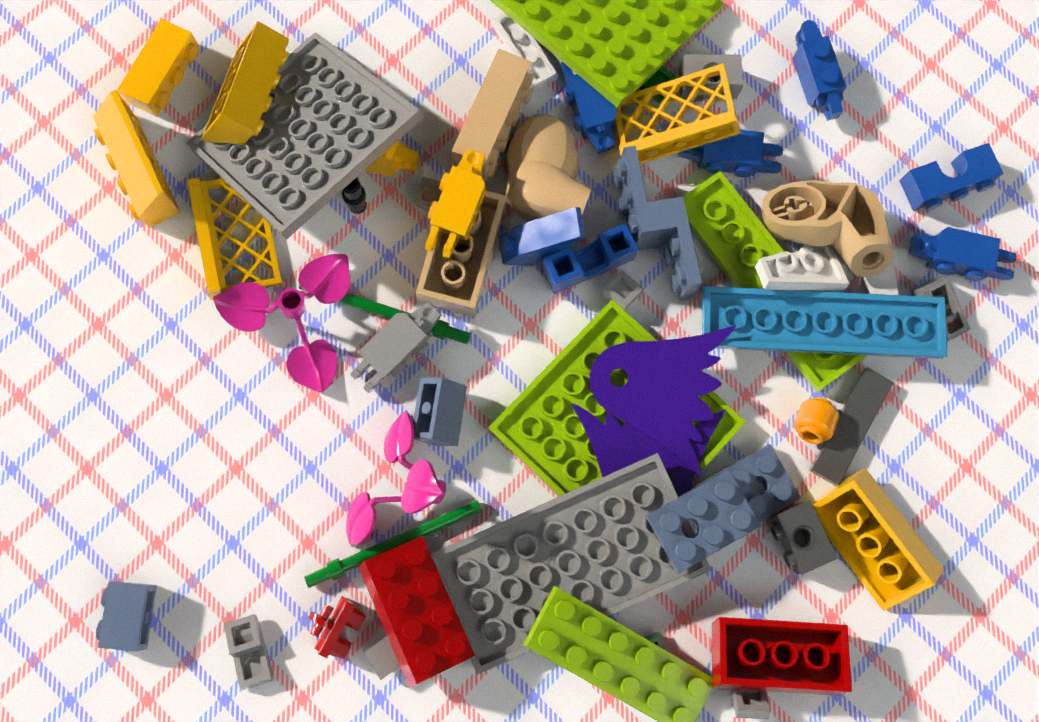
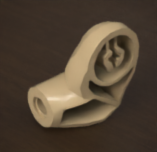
[506,114,592,222]
[762,180,894,277]

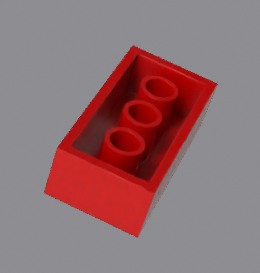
[358,536,475,687]
[712,617,852,696]

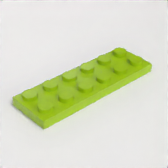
[523,586,712,722]

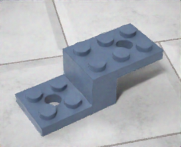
[614,146,702,301]
[645,444,801,573]

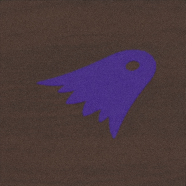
[589,326,736,477]
[572,403,726,497]

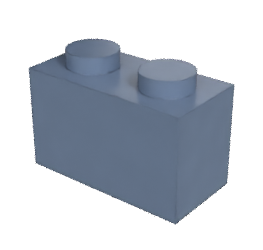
[413,377,467,446]
[96,581,157,652]

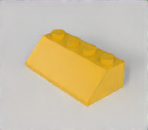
[201,21,289,144]
[93,89,181,227]
[812,468,944,611]

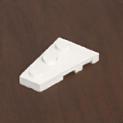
[755,245,850,291]

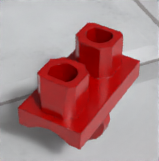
[308,596,366,659]

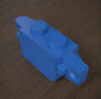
[792,19,847,121]
[561,62,617,154]
[679,129,783,178]
[909,227,1017,281]

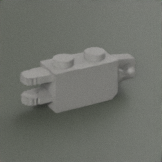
[350,302,442,393]

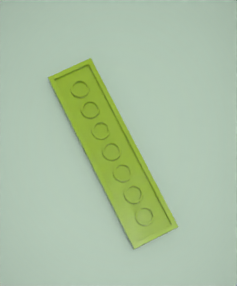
[683,171,866,393]

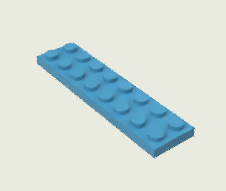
[702,286,947,359]

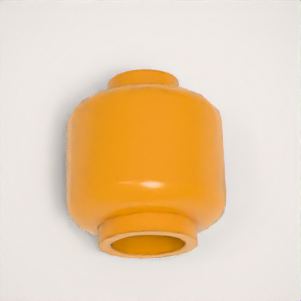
[794,397,839,444]

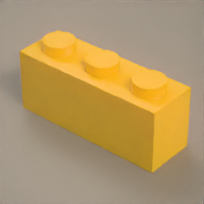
[117,18,199,117]

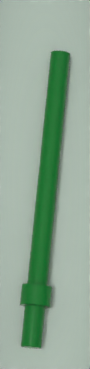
[299,285,471,345]
[304,500,482,588]

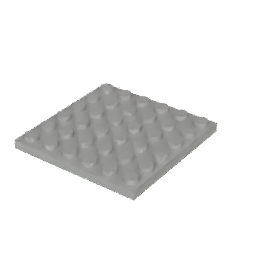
[186,32,423,240]

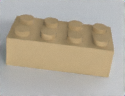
[452,49,534,186]
[416,191,507,317]

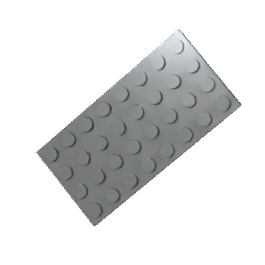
[431,453,712,675]

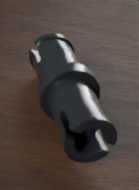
[342,177,367,214]

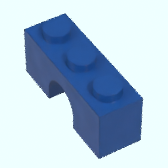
[899,143,1004,211]
[542,223,639,294]

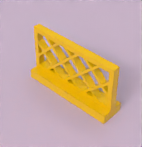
[615,63,741,164]
[187,178,282,301]

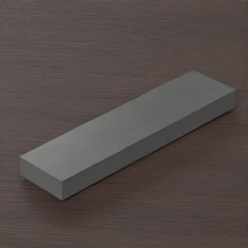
[809,367,894,486]

